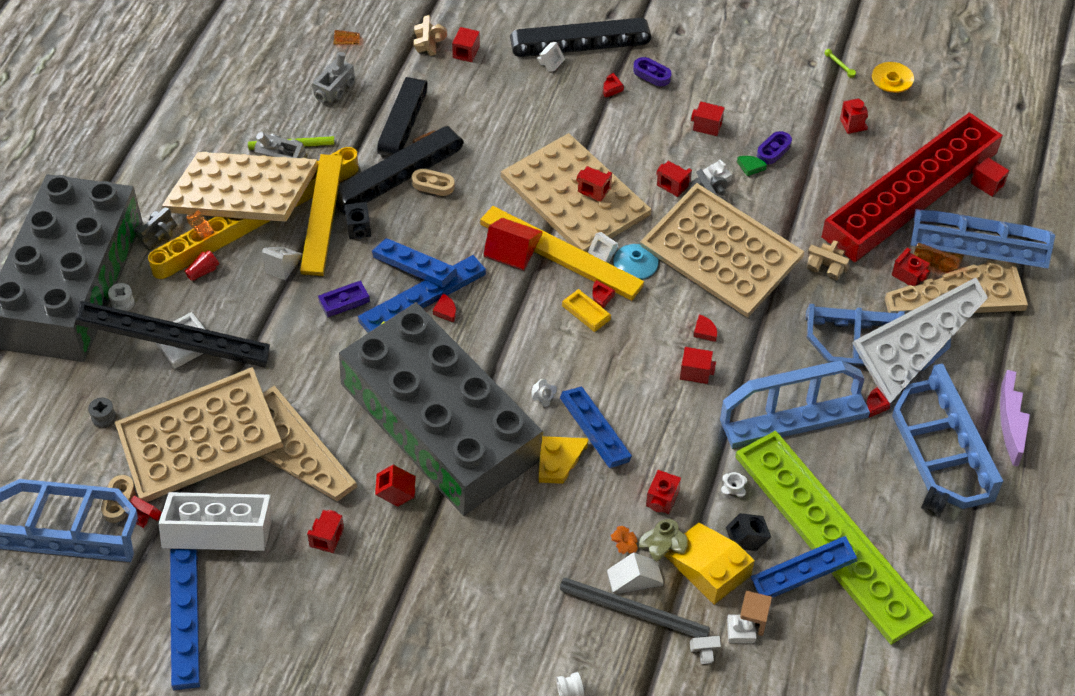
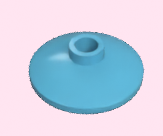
[613,244,659,280]

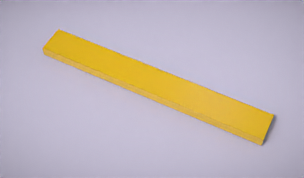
[480,206,644,301]

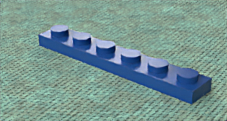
[358,255,486,333]
[170,548,200,691]

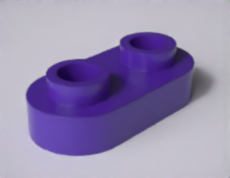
[633,57,672,86]
[757,131,792,164]

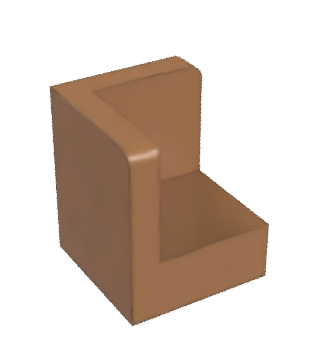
[740,591,772,636]

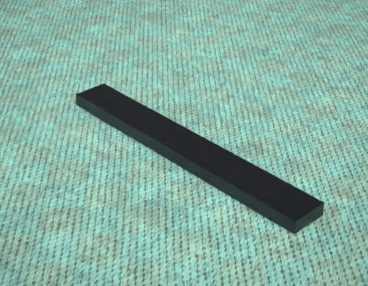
[75,301,270,368]

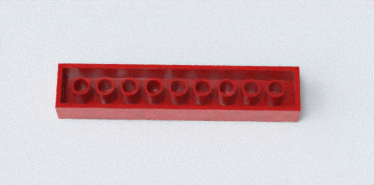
[821,112,1003,263]

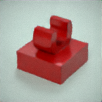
[130,495,162,528]

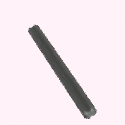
[560,578,710,638]

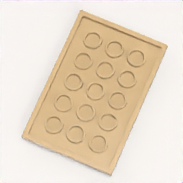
[501,133,652,253]
[162,152,318,222]
[640,183,804,318]
[115,367,284,502]

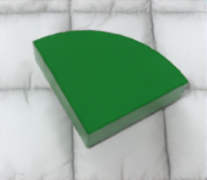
[737,156,767,176]

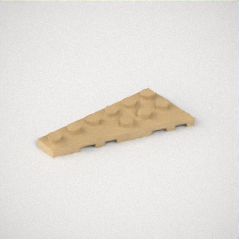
[885,259,1028,314]
[260,385,357,501]

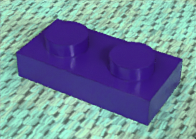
[318,280,370,318]

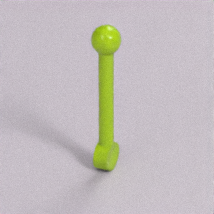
[824,49,856,78]

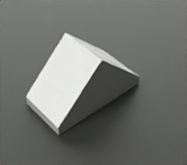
[262,247,302,280]
[607,552,663,594]

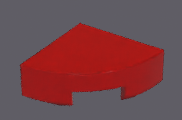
[603,73,624,98]
[592,280,615,308]
[433,294,456,323]
[693,314,717,342]
[866,387,891,418]

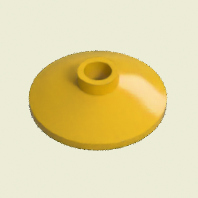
[872,62,914,93]

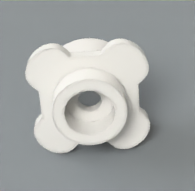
[532,379,557,407]
[721,472,747,497]

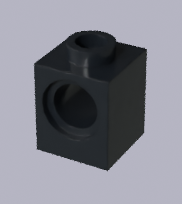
[345,202,371,239]
[725,513,771,551]

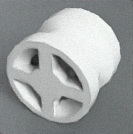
[108,283,135,311]
[556,672,584,696]

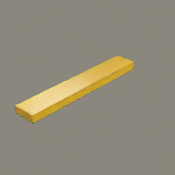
[300,154,343,276]

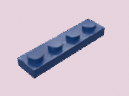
[372,238,457,288]
[560,386,632,468]
[751,536,857,598]

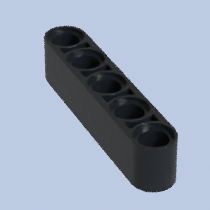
[377,77,428,157]

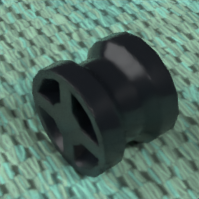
[921,486,950,517]

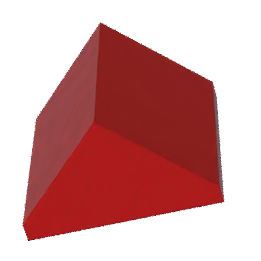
[483,218,543,271]

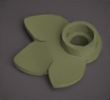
[639,519,688,562]

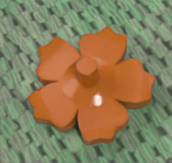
[610,526,638,554]

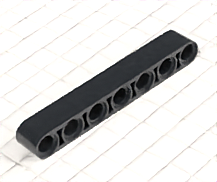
[510,18,652,57]
[336,126,464,214]

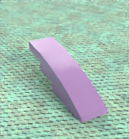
[1000,370,1030,467]

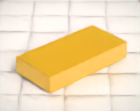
[562,289,611,332]

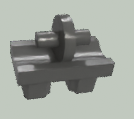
[688,169,728,195]
[134,207,178,250]

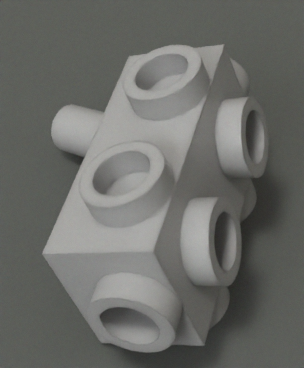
[312,52,356,103]
[254,132,308,159]

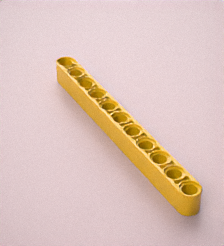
[148,147,359,279]

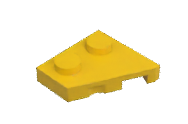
[539,436,588,484]

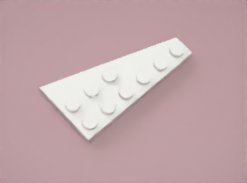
[852,278,988,403]

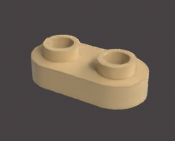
[412,169,455,196]
[101,475,135,523]

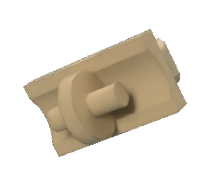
[414,15,447,56]
[807,240,849,280]

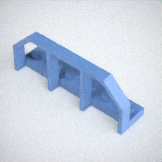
[910,209,1055,268]
[805,304,951,371]
[720,360,870,449]
[892,363,1003,509]
[0,479,138,562]

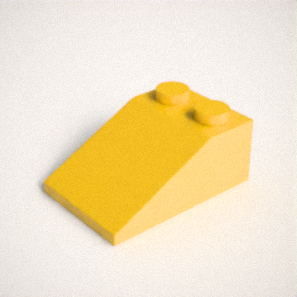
[664,523,755,605]

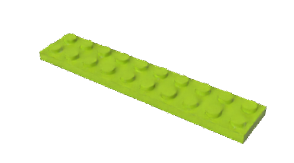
[735,430,934,645]

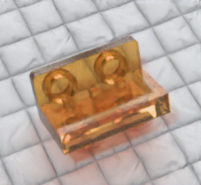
[914,243,965,273]

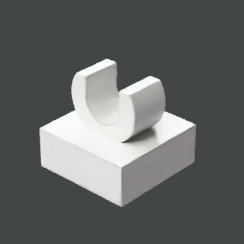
[537,42,565,72]
[703,160,732,182]
[588,232,618,263]
[727,615,756,643]
[690,636,721,664]

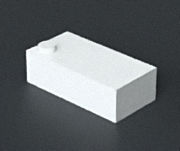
[159,492,272,551]

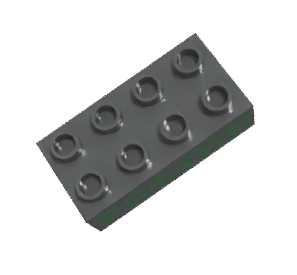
[0,174,143,362]
[339,302,543,516]

